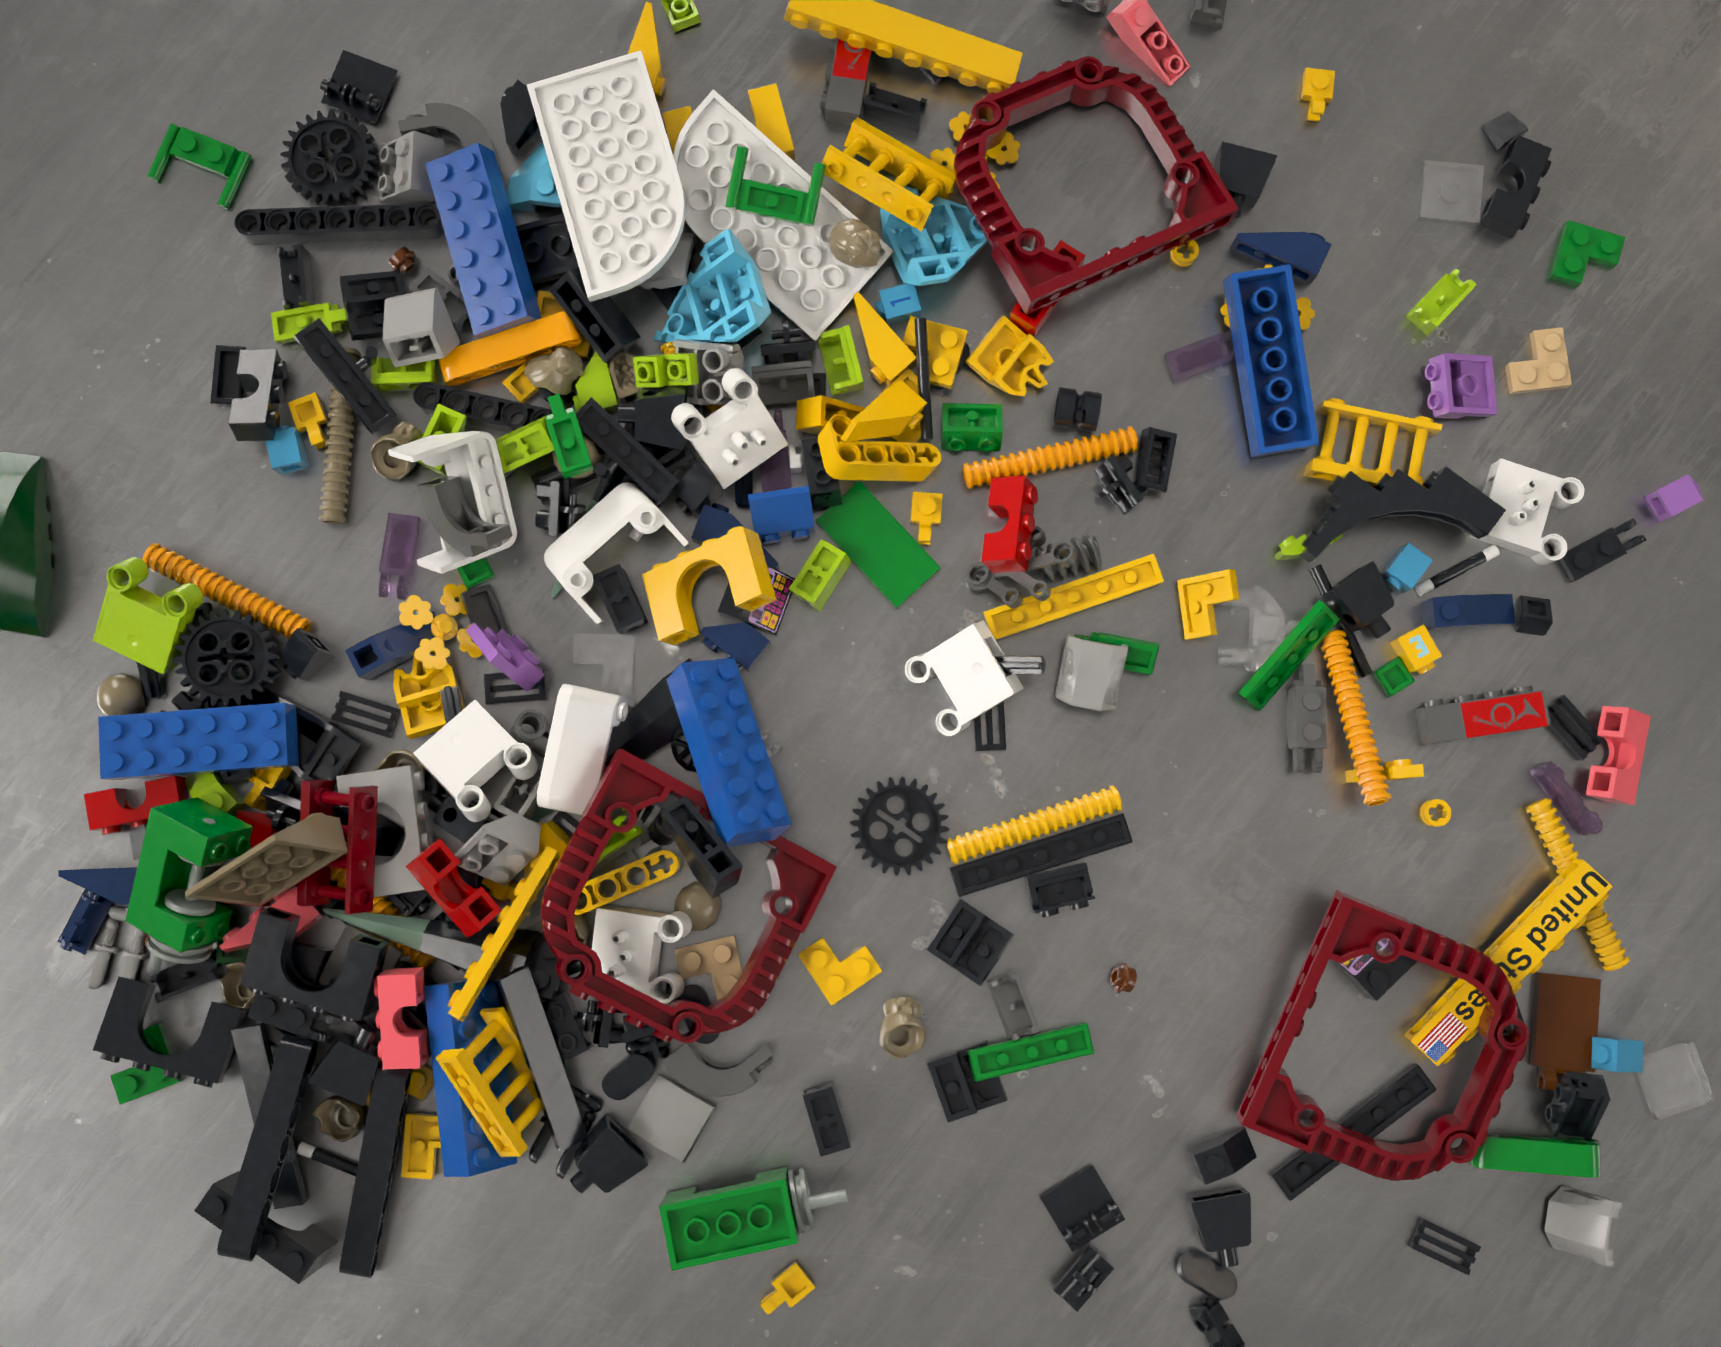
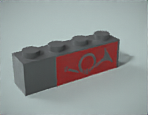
[820,2,879,125]
[1415,686,1551,745]

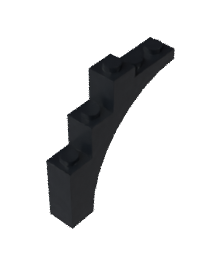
[1300,466,1506,563]

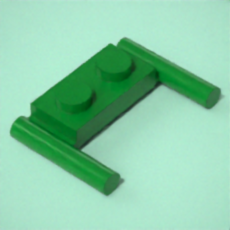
[147,123,252,210]
[725,146,826,226]

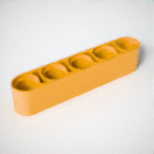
[438,311,582,386]

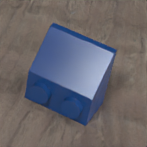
[748,486,815,544]

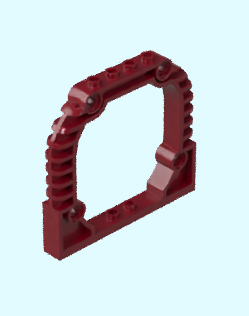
[954,56,1239,315]
[541,749,837,1043]
[1236,890,1529,1181]

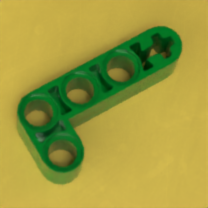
[1471,1134,1600,1178]

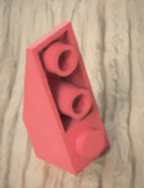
[1106,0,1191,86]
[219,886,323,953]

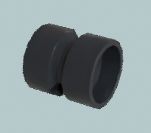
[1053,387,1102,432]

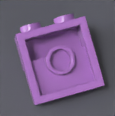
[1425,353,1497,419]
[466,622,545,692]

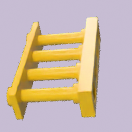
[822,117,956,232]
[1304,398,1443,490]
[436,1007,543,1157]

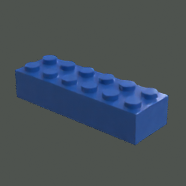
[425,142,542,338]
[1223,264,1319,458]
[667,658,792,847]
[98,703,299,780]
[424,979,517,1177]

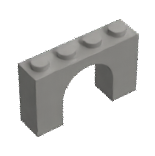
[336,765,432,897]

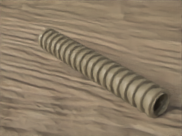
[318,347,361,524]

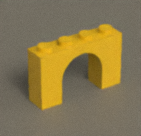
[662,83,795,161]
[642,526,777,646]

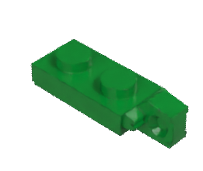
[545,394,594,479]
[1074,632,1159,675]

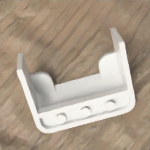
[388,431,517,574]
[544,482,689,625]
[537,684,636,818]

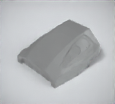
[639,232,698,289]
[673,339,744,406]
[1055,634,1128,711]
[1544,1186,1622,1267]

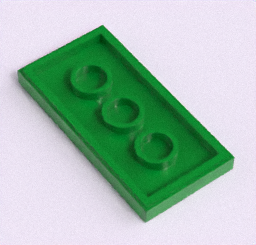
[815,480,941,609]

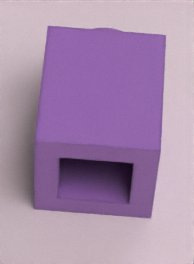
[1645,474,1703,522]

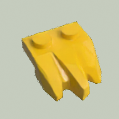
[965,315,1054,397]
[393,655,465,739]

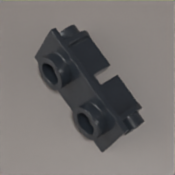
[1189,1296,1245,1347]

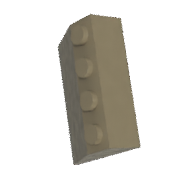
[184,813,348,906]

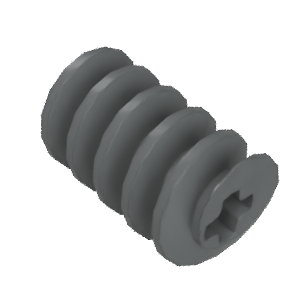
[1035,534,1102,583]

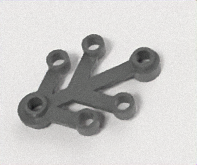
[967,526,1078,608]

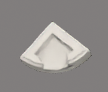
[789,444,803,474]

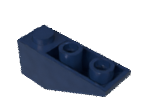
[345,611,437,680]

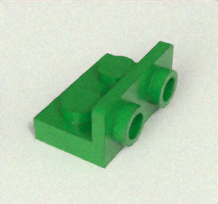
[941,403,1003,452]

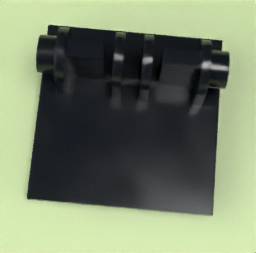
[320,50,398,124]
[1040,1165,1125,1252]

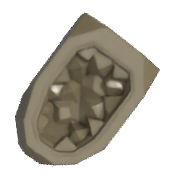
[609,350,644,404]

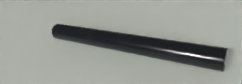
[914,318,933,440]
[1310,564,1373,678]

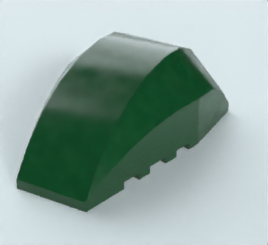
[0,451,55,638]

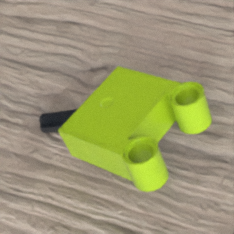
[92,557,203,698]

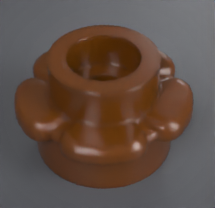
[388,247,416,274]
[1110,963,1137,993]

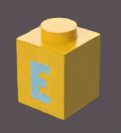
[1389,625,1442,675]

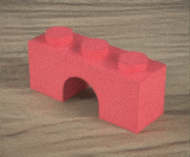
[1586,706,1651,805]
[374,967,429,1070]

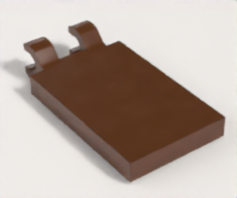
[1529,972,1601,1090]

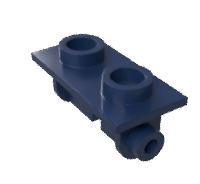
[57,889,113,955]

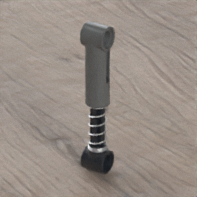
[510,709,674,846]

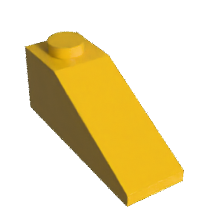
[628,2,666,98]
[853,292,917,386]
[841,380,927,442]

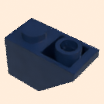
[700,622,771,672]

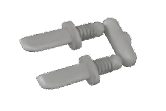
[89,906,148,989]

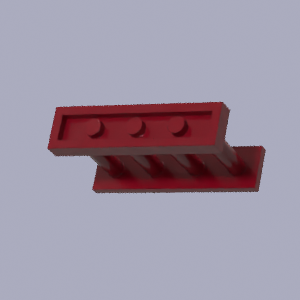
[297,779,378,914]

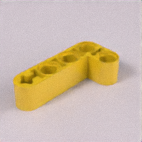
[818,414,942,482]
[552,850,681,915]

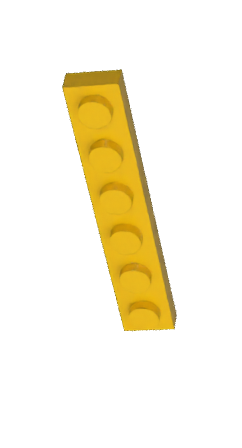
[983,553,1164,640]
[448,846,560,1022]

